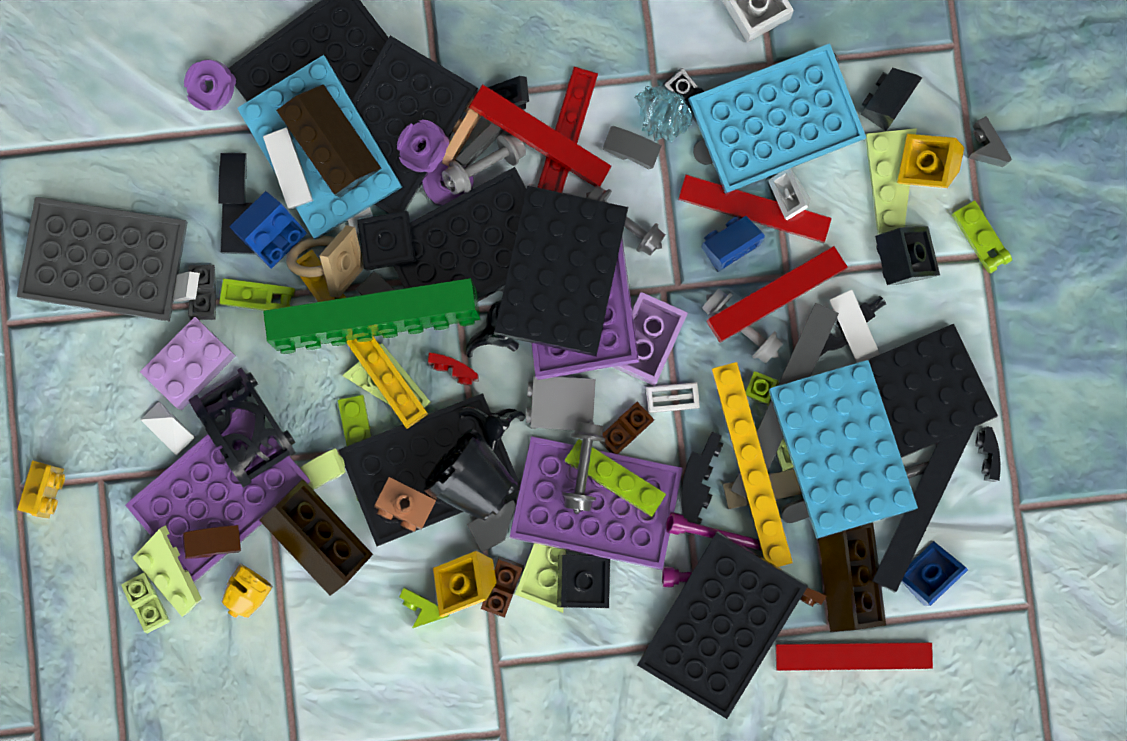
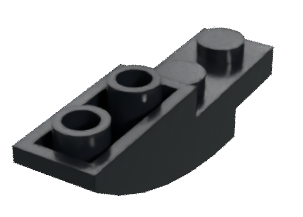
[680,432,724,536]

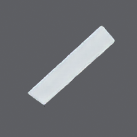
[830,290,880,363]

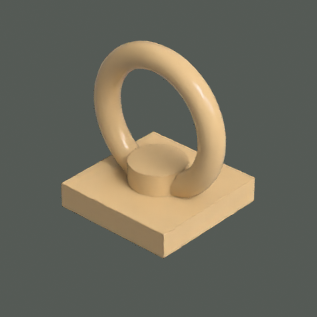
[286,225,364,298]

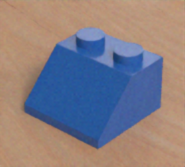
[701,216,765,272]

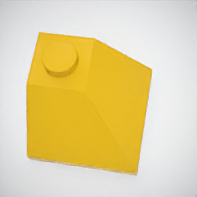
[897,134,964,188]
[433,551,496,617]

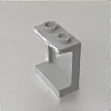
[526,376,596,430]

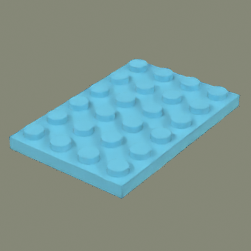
[688,43,866,194]
[237,55,402,240]
[769,360,918,539]

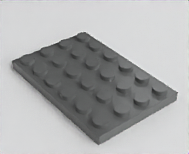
[17,197,188,322]

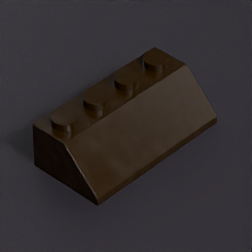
[276,84,382,198]
[259,479,373,596]
[818,522,886,632]

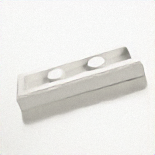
[263,128,314,209]

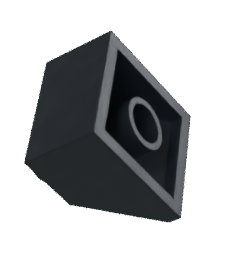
[861,67,922,131]
[875,226,940,285]

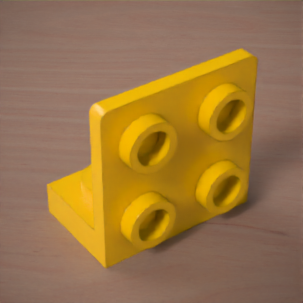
[17,460,65,519]

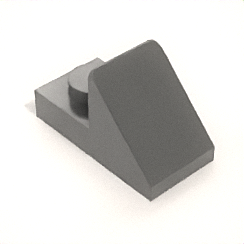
[969,116,1012,167]

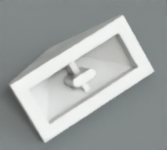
[768,168,810,220]
[141,402,196,456]

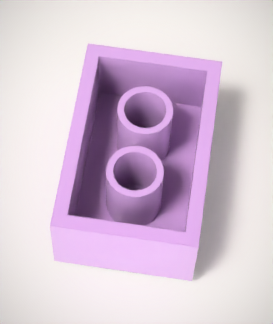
[613,292,688,386]
[140,317,236,410]

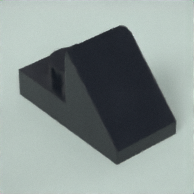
[488,76,529,110]

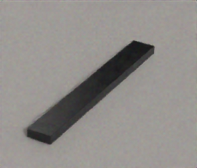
[872,427,975,593]

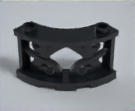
[189,367,296,488]

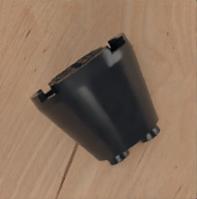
[423,429,518,521]

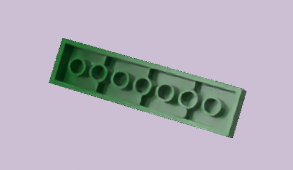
[263,278,481,354]

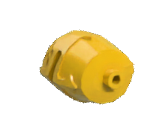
[222,563,273,618]

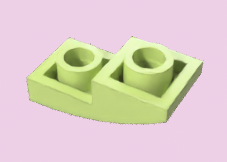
[300,448,346,490]
[121,573,170,634]

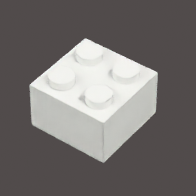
[722,0,794,43]

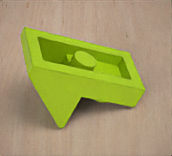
[399,588,450,628]

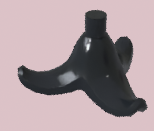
[466,300,519,358]
[459,406,526,451]

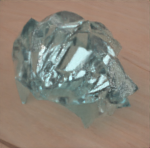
[634,86,693,143]

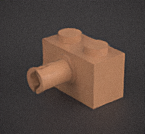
[375,477,436,532]

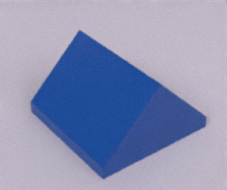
[902,541,968,606]

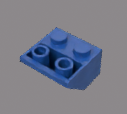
[230,191,307,269]

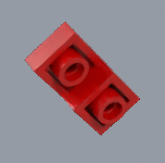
[428,352,479,385]

